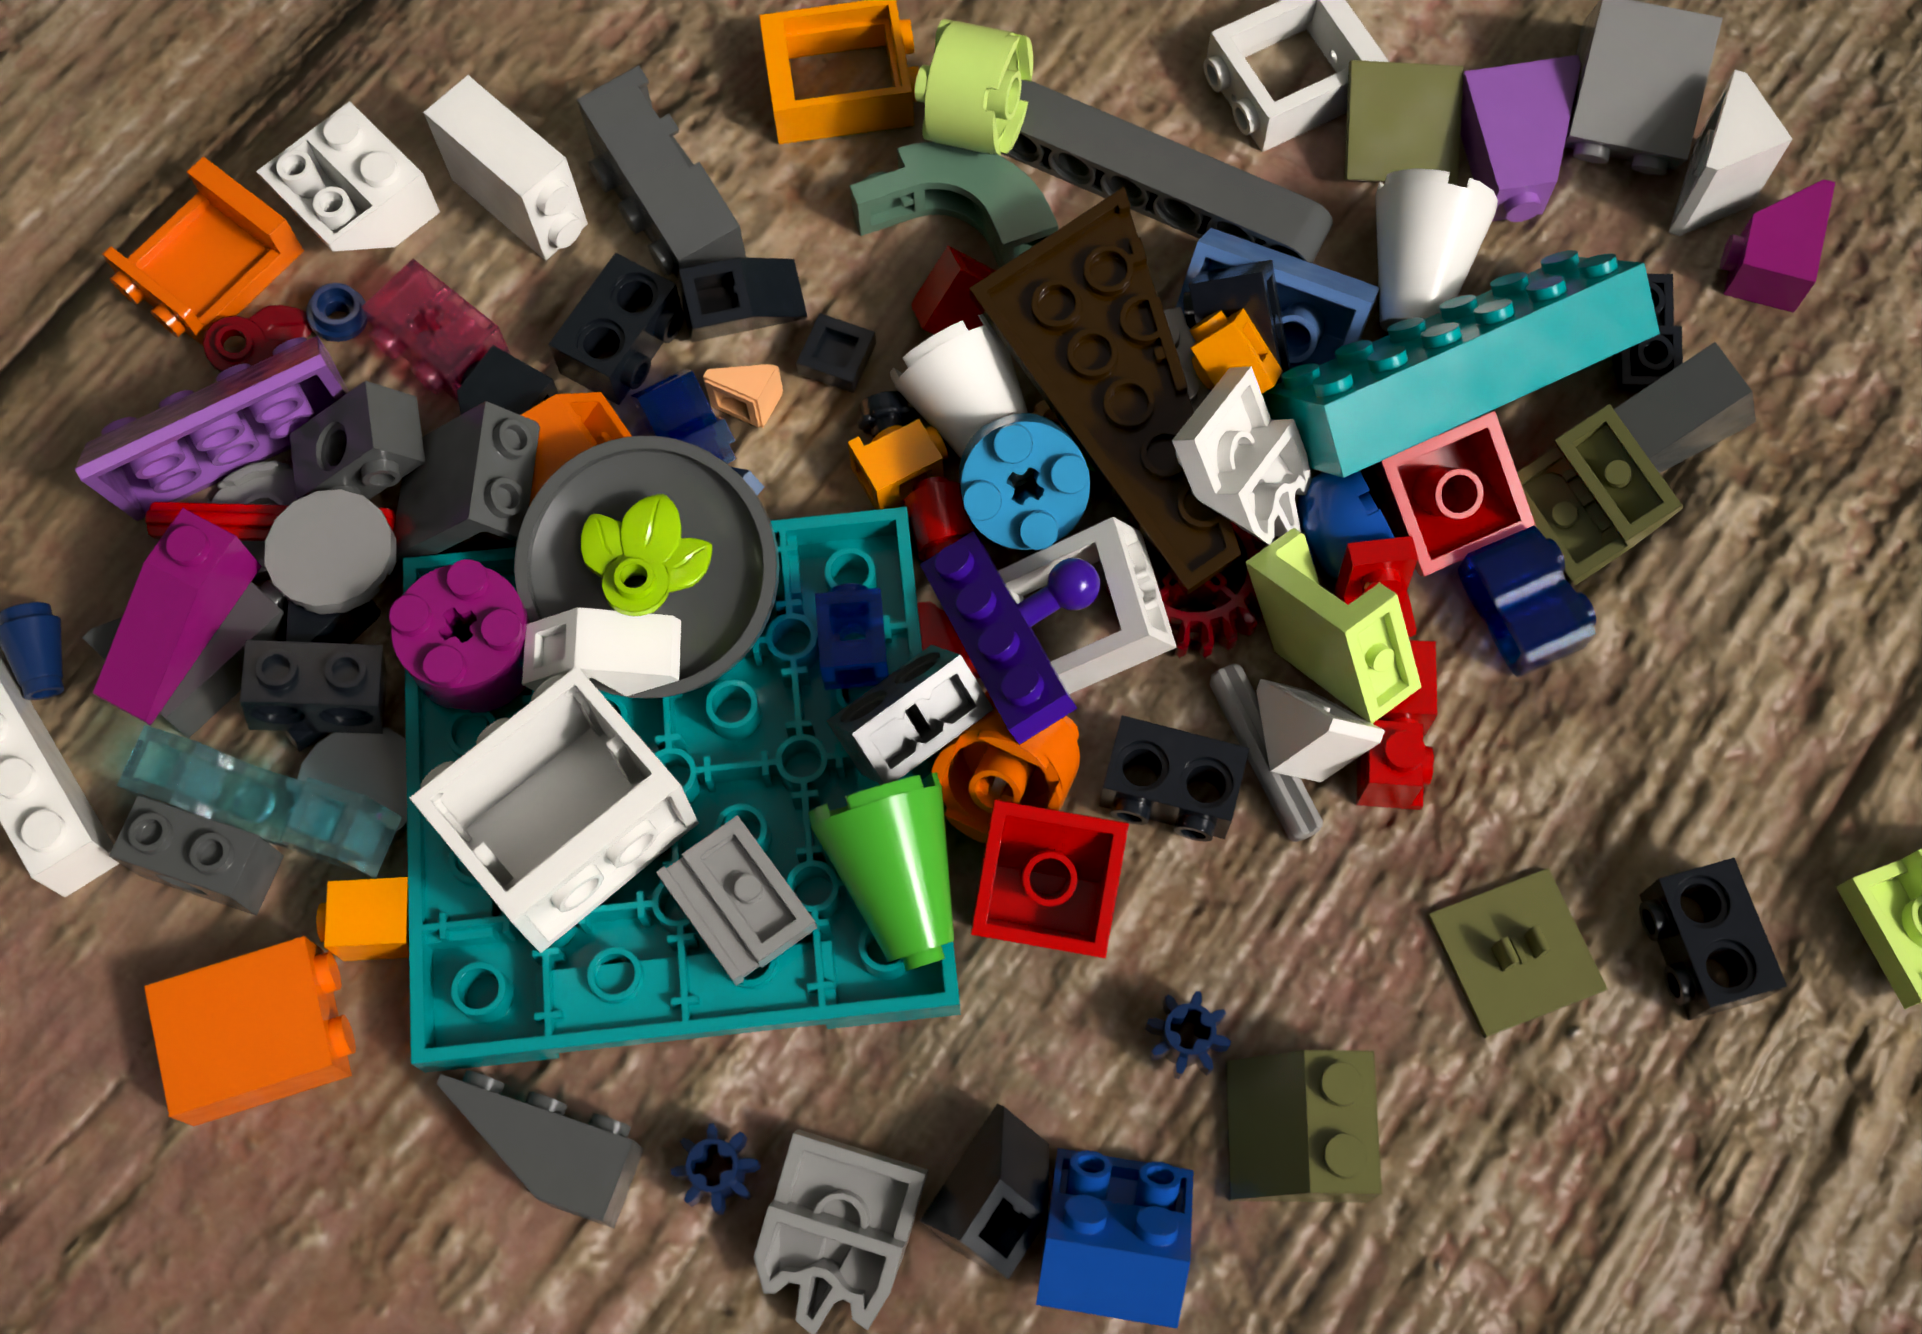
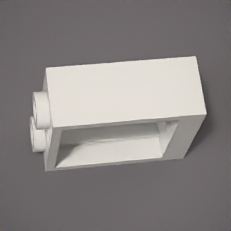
[1204,0,1389,152]
[999,517,1177,694]

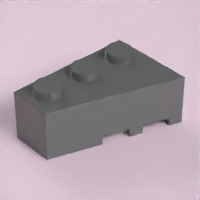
[577,65,746,279]

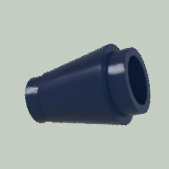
[0,602,64,700]

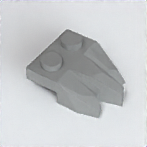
[754,1129,929,1334]

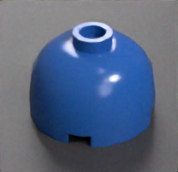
[1296,471,1394,581]

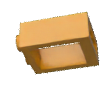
[759,0,919,145]

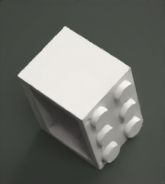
[410,666,699,953]

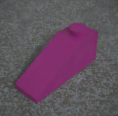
[93,508,262,726]

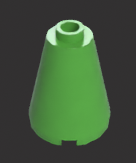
[808,772,954,971]

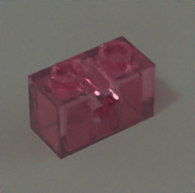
[362,259,511,401]

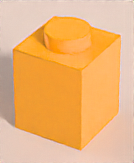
[316,877,409,961]

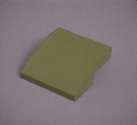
[1517,404,1683,585]

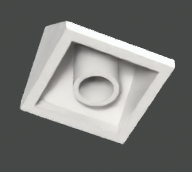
[1669,70,1792,236]

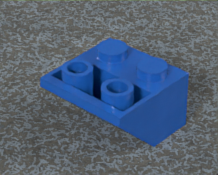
[1036,1148,1194,1329]

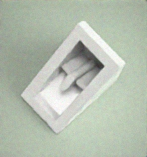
[1256,679,1385,782]

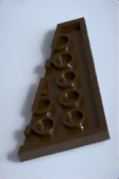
[969,187,1241,596]

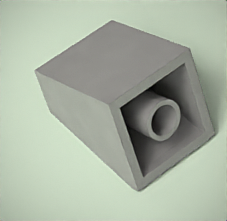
[1564,0,1723,175]

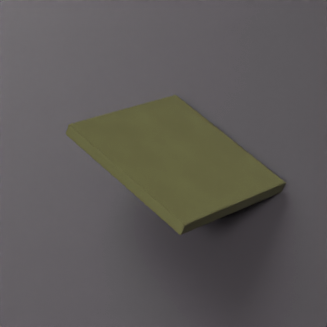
[1344,60,1464,185]
[1428,868,1608,1039]

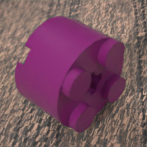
[389,559,530,713]

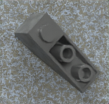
[437,1070,644,1228]

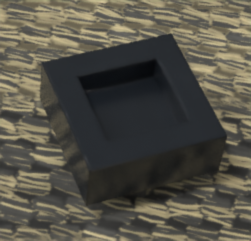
[796,313,876,393]

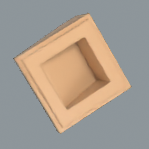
[703,364,783,428]

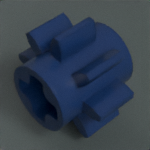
[1145,991,1231,1079]
[671,1123,761,1215]

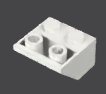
[256,101,440,252]

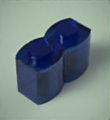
[1457,525,1596,678]

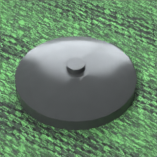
[514,436,779,698]

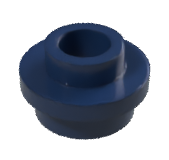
[306,283,369,342]

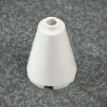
[1376,169,1498,332]
[890,314,1034,490]

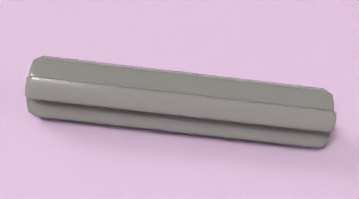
[1210,664,1323,842]

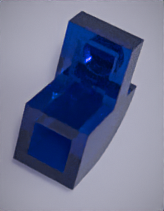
[630,369,736,464]

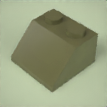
[1225,1050,1382,1203]

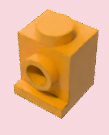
[1189,308,1283,393]
[848,419,948,510]

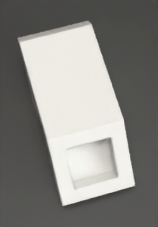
[522,607,681,696]

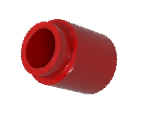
[904,476,977,562]

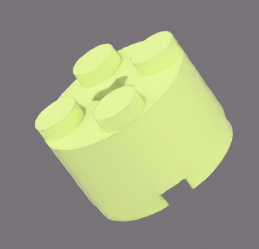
[914,19,1033,155]

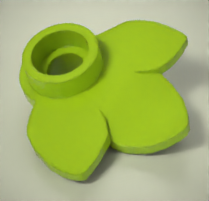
[581,494,713,616]

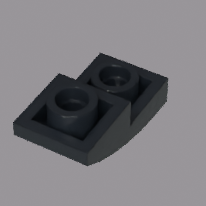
[1612,274,1683,388]

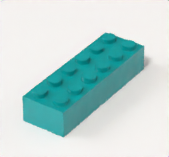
[1262,250,1660,478]

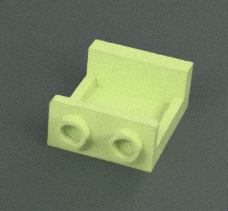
[1245,528,1422,724]

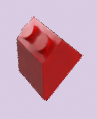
[1361,410,1536,577]
[970,799,1129,959]

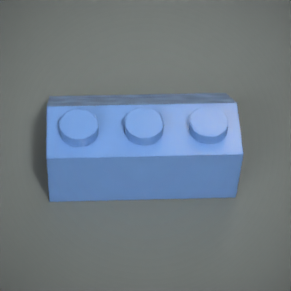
[1176,228,1380,369]

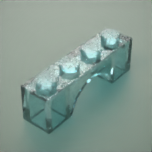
[117,725,402,879]

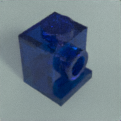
[815,583,889,690]

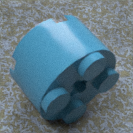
[959,413,1090,550]

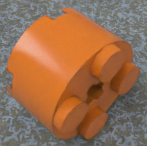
[931,691,1080,843]

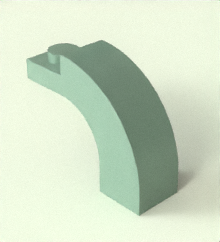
[850,142,1059,268]

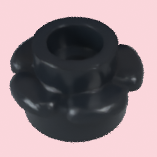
[857,391,917,438]

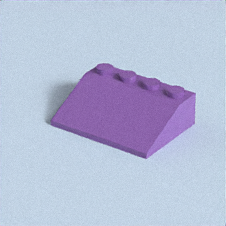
[75,336,349,521]

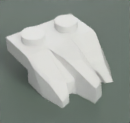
[1172,366,1312,545]

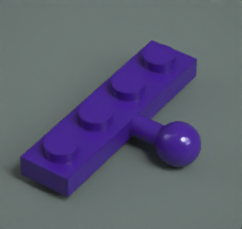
[920,531,1100,745]

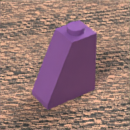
[1460,55,1581,222]

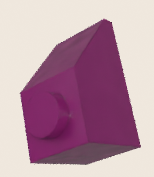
[1720,179,1836,313]

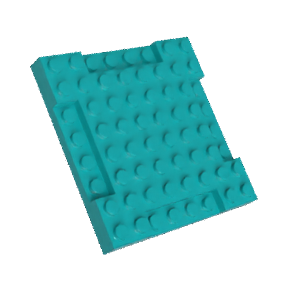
[403,507,961,1073]

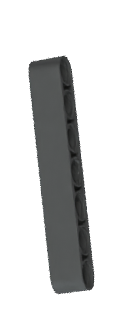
[1001,80,1333,263]

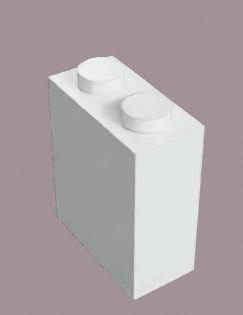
[423,75,588,261]

